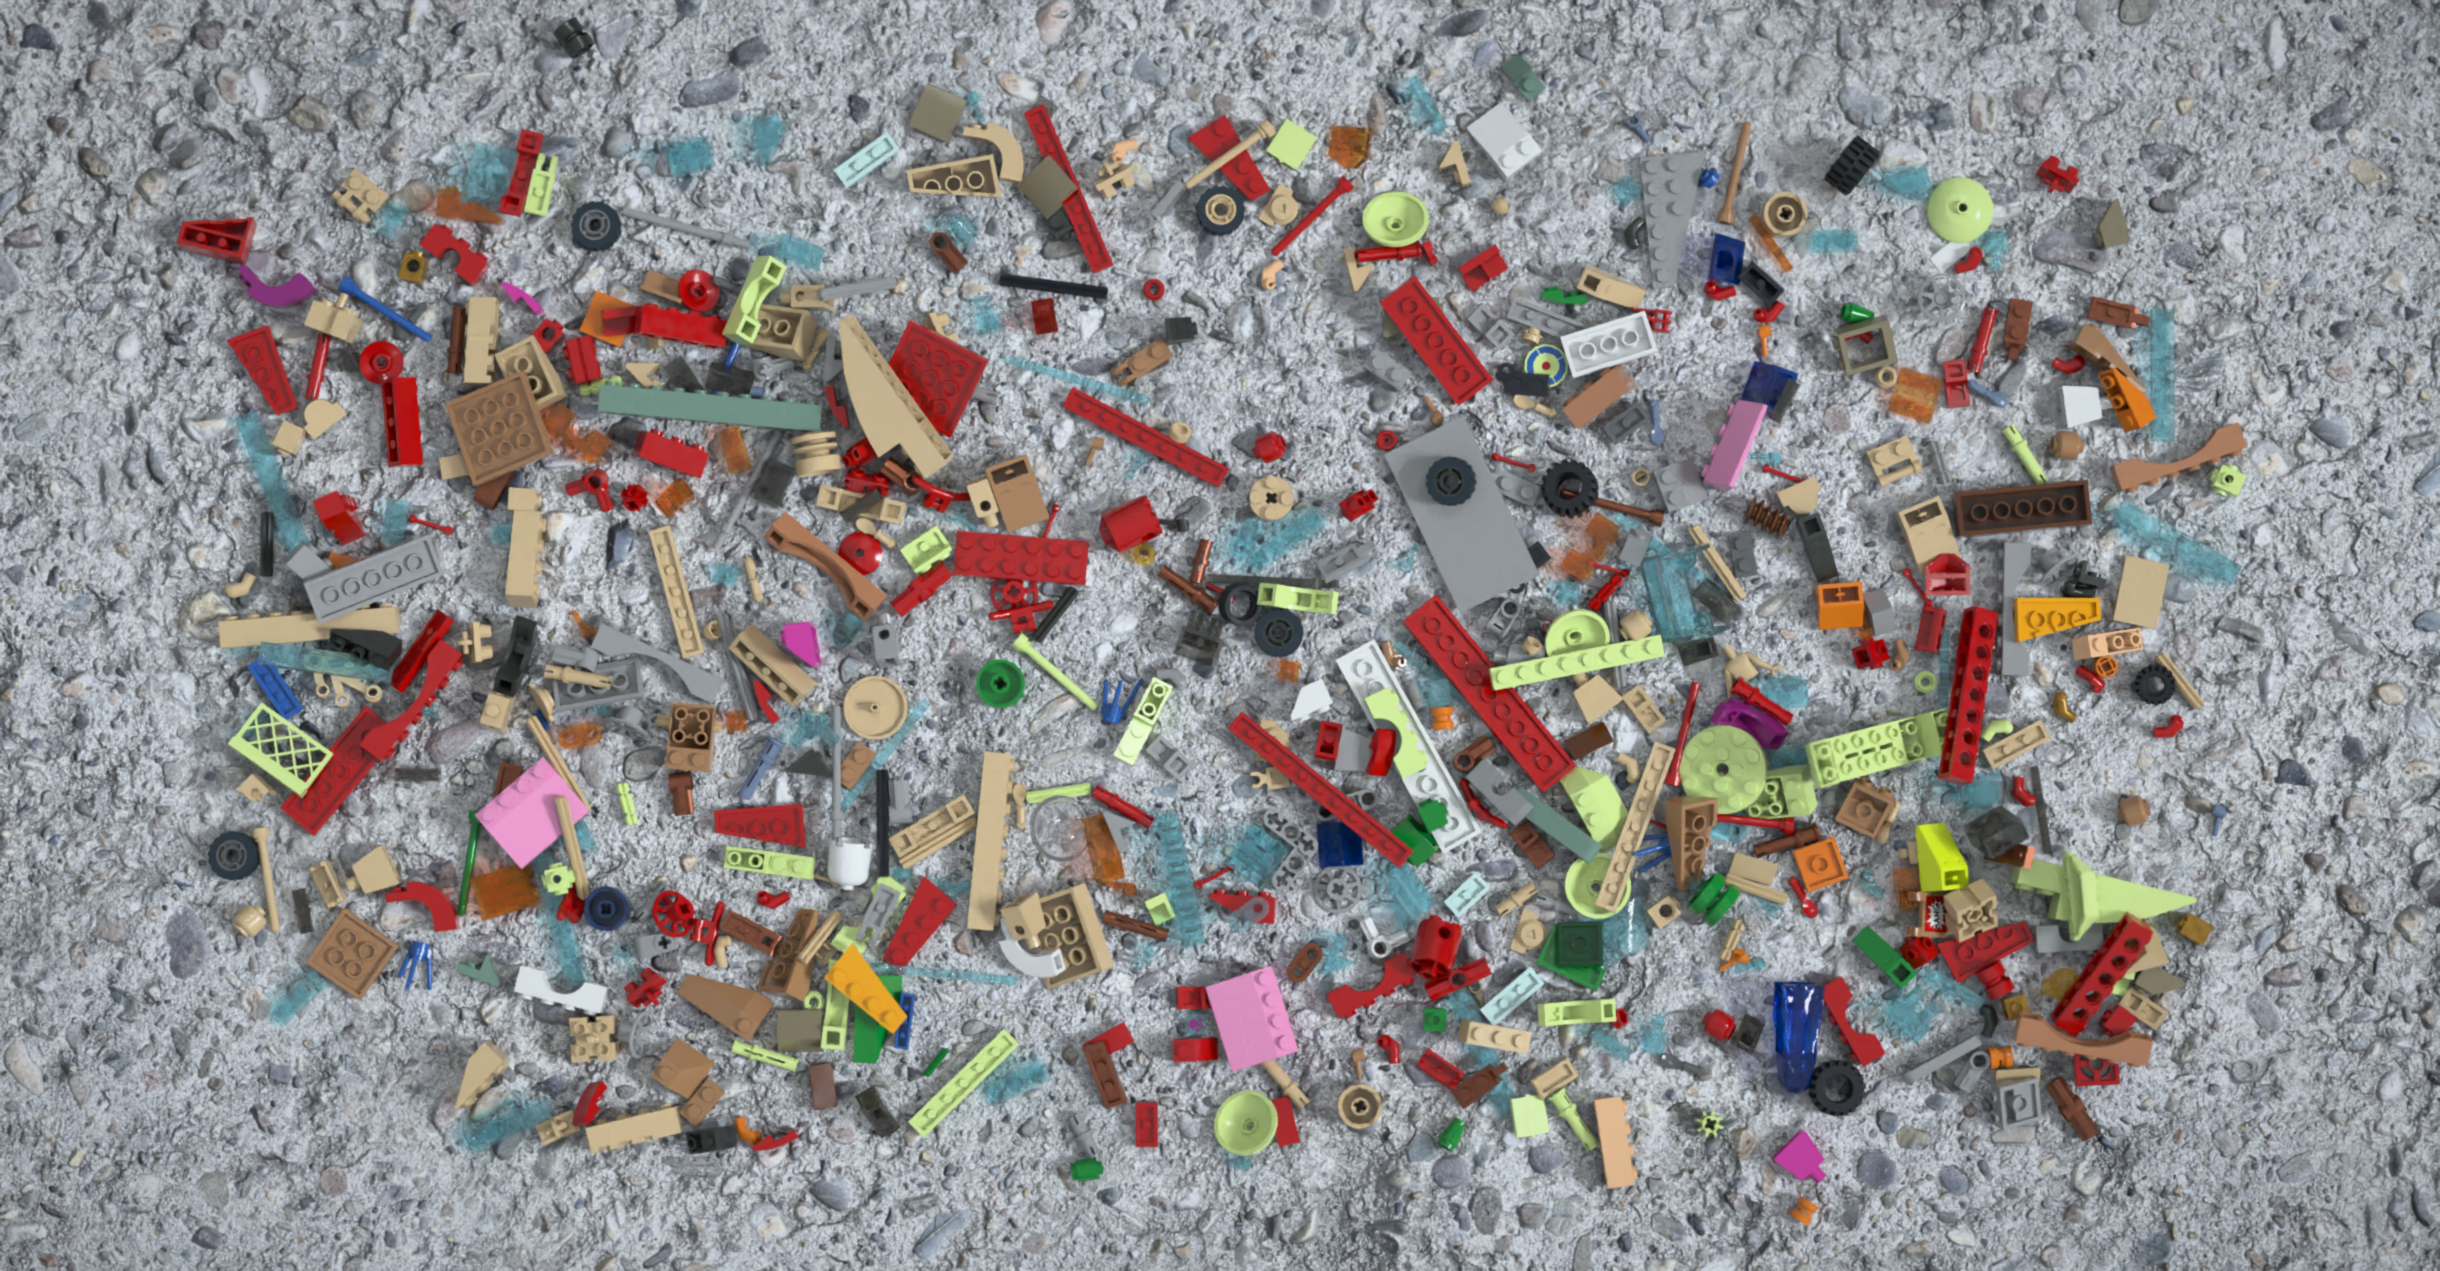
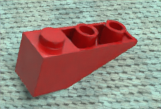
[1209,889,1275,924]

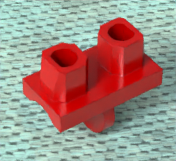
[2035,155,2080,194]
[841,437,877,469]
[1338,489,1378,522]
[624,967,667,1008]

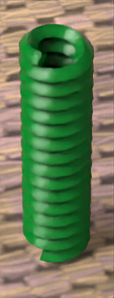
[923,1048,949,1077]

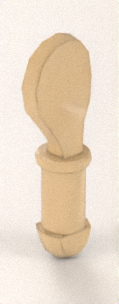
[802,328,829,370]
[1513,395,1557,418]
[856,517,896,549]
[744,557,763,603]
[1013,782,1027,830]
[1876,800,1901,844]

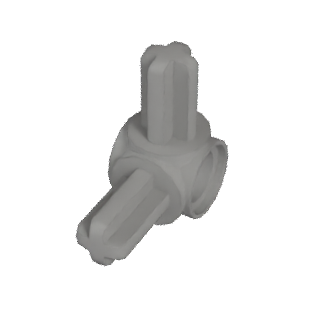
[750,356,794,382]

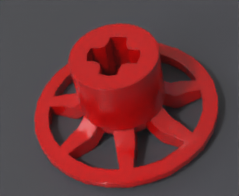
[990,579,1038,611]
[652,890,694,938]

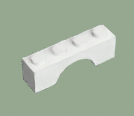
[514,965,609,1016]

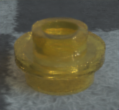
[1133,543,1156,566]

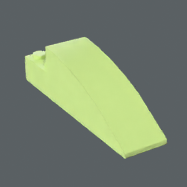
[2010,859,2197,923]

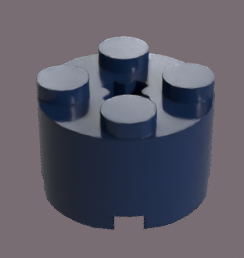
[584,886,632,931]

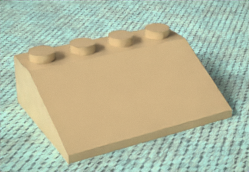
[1035,883,1115,990]

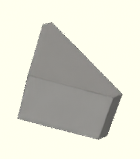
[1863,588,1896,636]

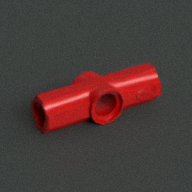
[890,561,953,617]
[1423,957,1492,1002]

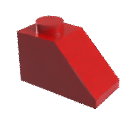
[1173,1037,1218,1062]

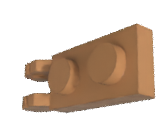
[1111,337,1173,387]

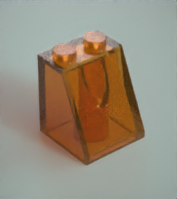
[469,864,542,921]

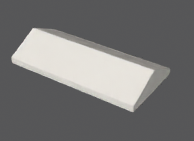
[1560,311,1658,379]

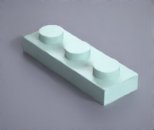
[834,132,901,189]
[1479,967,1545,1025]

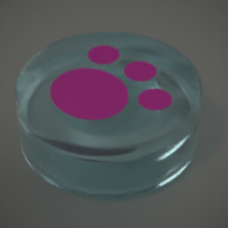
[1185,1013,1207,1036]

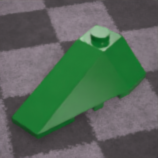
[854,975,902,1064]

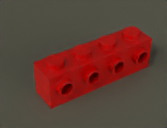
[634,303,727,350]
[381,377,423,468]

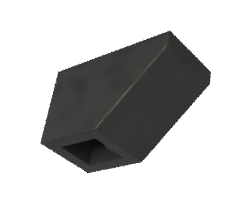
[686,1125,738,1154]

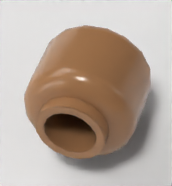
[2050,431,2084,460]
[2116,795,2151,827]

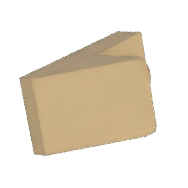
[1438,140,1471,188]
[1343,247,1374,294]
[625,363,663,389]

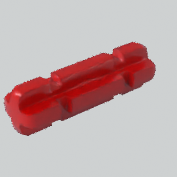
[1587,574,1623,611]

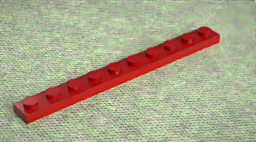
[1228,712,1414,869]

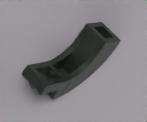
[493,615,538,697]

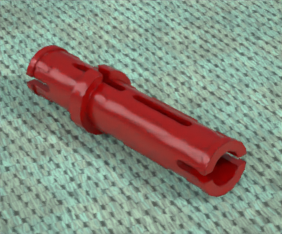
[1966,307,1998,374]
[304,334,332,400]
[1091,785,1155,830]

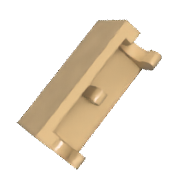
[236,774,278,802]
[309,860,348,910]

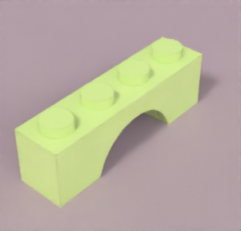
[722,256,787,345]
[1364,687,1428,779]
[831,875,906,955]
[821,959,850,1050]

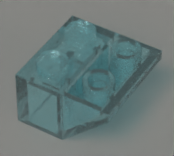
[1224,822,1289,888]

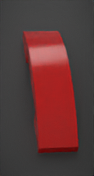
[498,129,544,217]

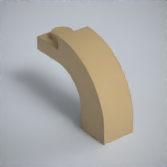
[963,122,1024,184]

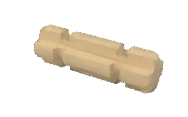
[1718,919,1745,961]

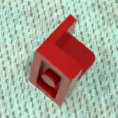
[1457,244,1508,292]

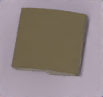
[909,83,968,143]
[1019,155,1078,219]

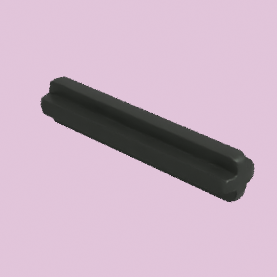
[260,512,274,577]
[1032,586,1079,643]

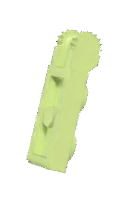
[524,153,559,217]

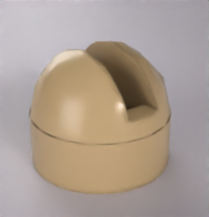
[1492,196,1509,215]
[1632,469,1650,487]
[703,621,721,640]
[1522,636,1542,656]

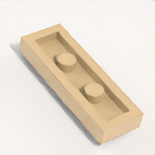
[1981,719,2051,770]

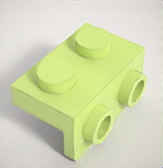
[899,524,952,574]

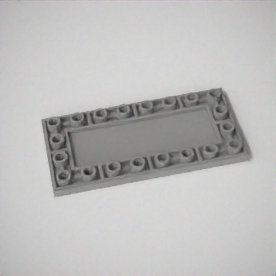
[1384,416,1540,613]

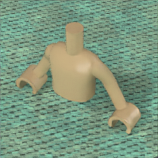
[1722,644,1786,703]

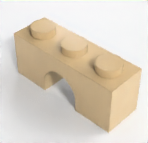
[1457,1019,1532,1054]

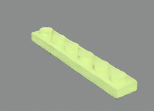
[908,1029,1020,1138]

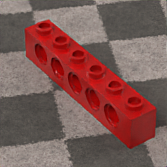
[2050,912,2153,1037]

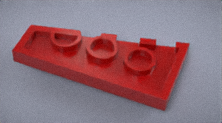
[226,325,299,416]

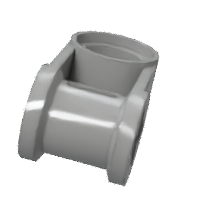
[1483,598,1520,641]
[633,933,678,960]

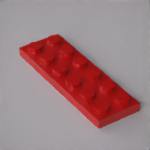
[1379,275,1494,406]
[953,531,1089,586]
[280,706,387,836]

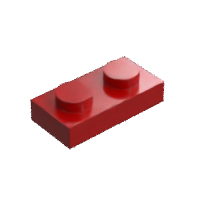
[1136,1102,1158,1147]

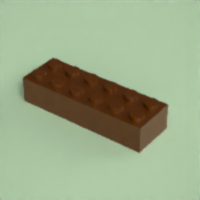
[1951,480,2092,539]

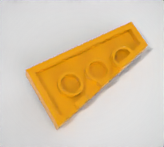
[2014,598,2101,643]
[824,943,908,1034]

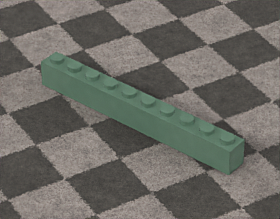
[598,381,822,432]

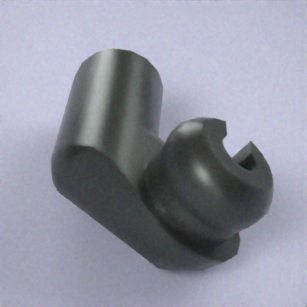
[2063,580,2096,598]

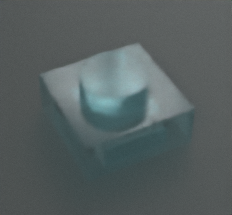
[1558,582,1580,604]

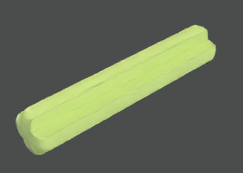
[1026,783,1091,804]

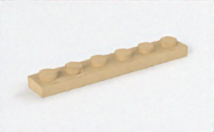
[649,525,705,659]

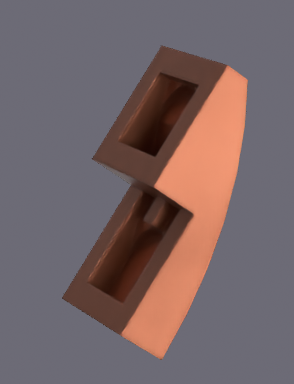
[1509,820,1555,870]

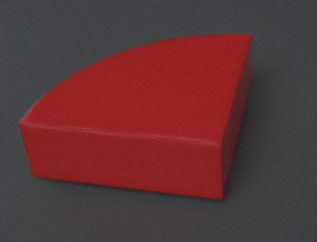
[1421,241,1438,267]

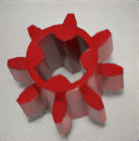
[620,484,649,511]

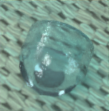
[894,866,913,884]

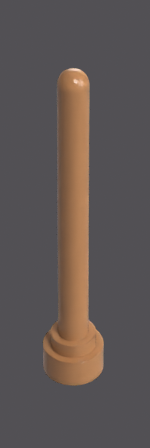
[1716,121,1751,225]

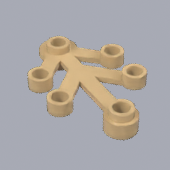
[303,650,382,709]

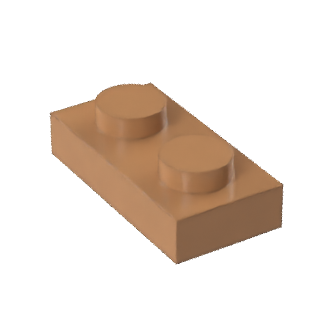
[841,741,877,790]
[679,1078,726,1127]

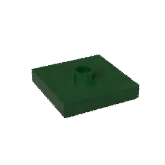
[1557,921,1604,968]

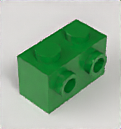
[1416,797,1449,833]
[1390,813,1439,868]

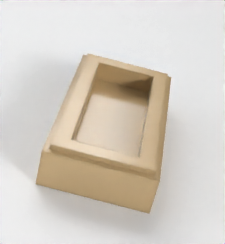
[1529,1057,1579,1100]

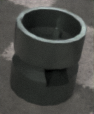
[553,17,595,59]

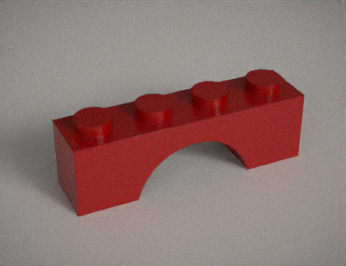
[1326,951,1417,1020]
[1815,976,1886,1067]

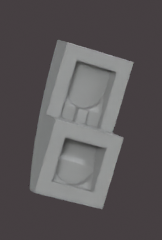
[1466,303,1515,350]
[1145,733,1194,780]

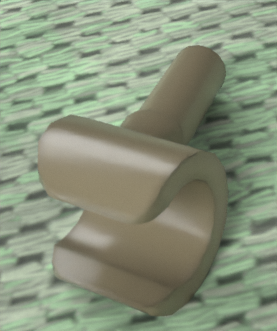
[1469,981,1485,1008]

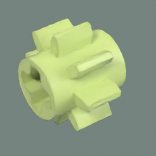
[1696,1110,1723,1137]

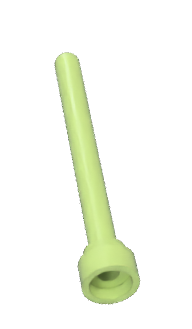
[1011,633,1098,710]

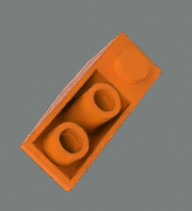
[2097,367,2157,433]

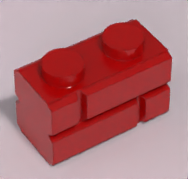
[563,335,603,386]

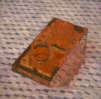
[1892,866,1920,913]

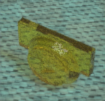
[2040,968,2078,999]

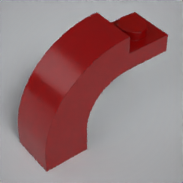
[385,882,460,932]

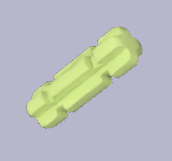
[579,376,623,396]
[616,782,638,826]

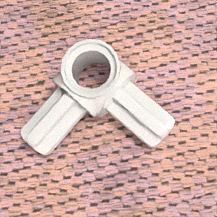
[1360,917,1410,960]

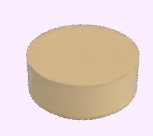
[1168,422,1192,443]

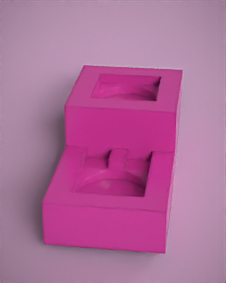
[500,282,544,315]

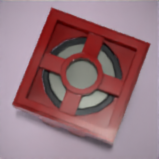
[2073,1039,2120,1087]

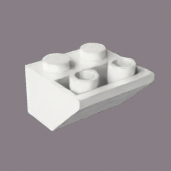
[1290,679,1333,724]

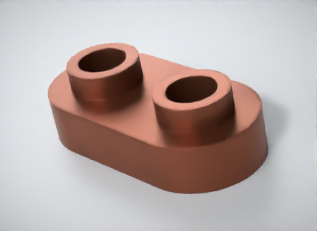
[1287,943,1323,983]

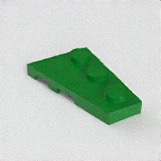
[1536,923,1606,992]

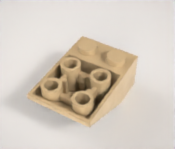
[1894,496,1961,575]
[455,1041,510,1110]

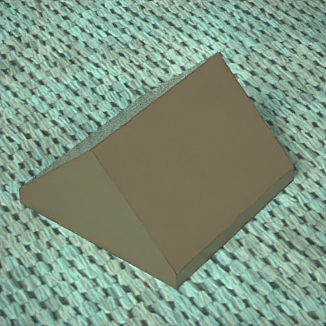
[776,1009,824,1052]

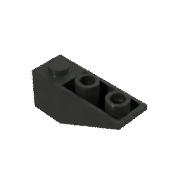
[1794,512,1839,583]
[330,628,402,671]

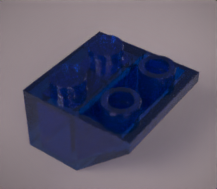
[1740,361,1799,417]

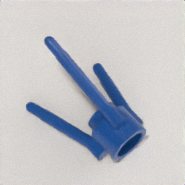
[1100,679,1143,724]
[1633,832,1672,873]
[397,941,433,991]

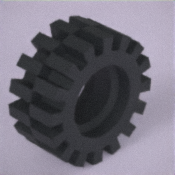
[2134,664,2176,706]

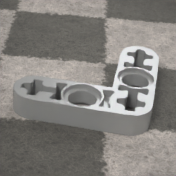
[1263,809,1318,891]

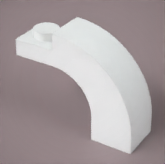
[999,918,1066,978]

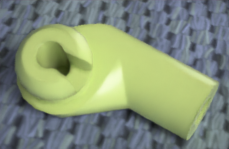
[1980,719,2013,743]

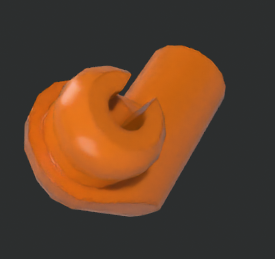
[734,1116,762,1145]

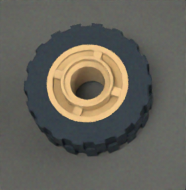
[1196,186,1245,236]

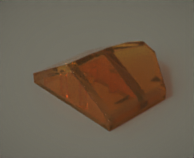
[1328,126,1373,169]

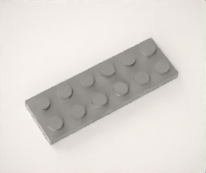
[302,533,444,624]

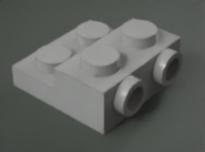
[1988,1076,2042,1130]

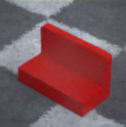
[600,305,645,337]

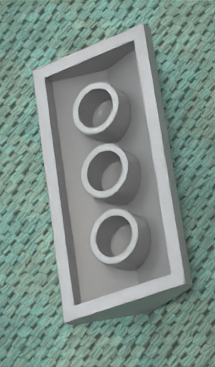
[552,657,644,713]

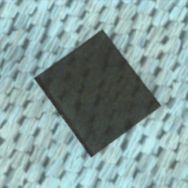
[1030,95,1059,119]

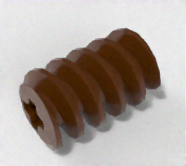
[1745,495,1794,540]

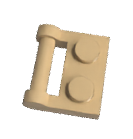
[1866,435,1923,488]

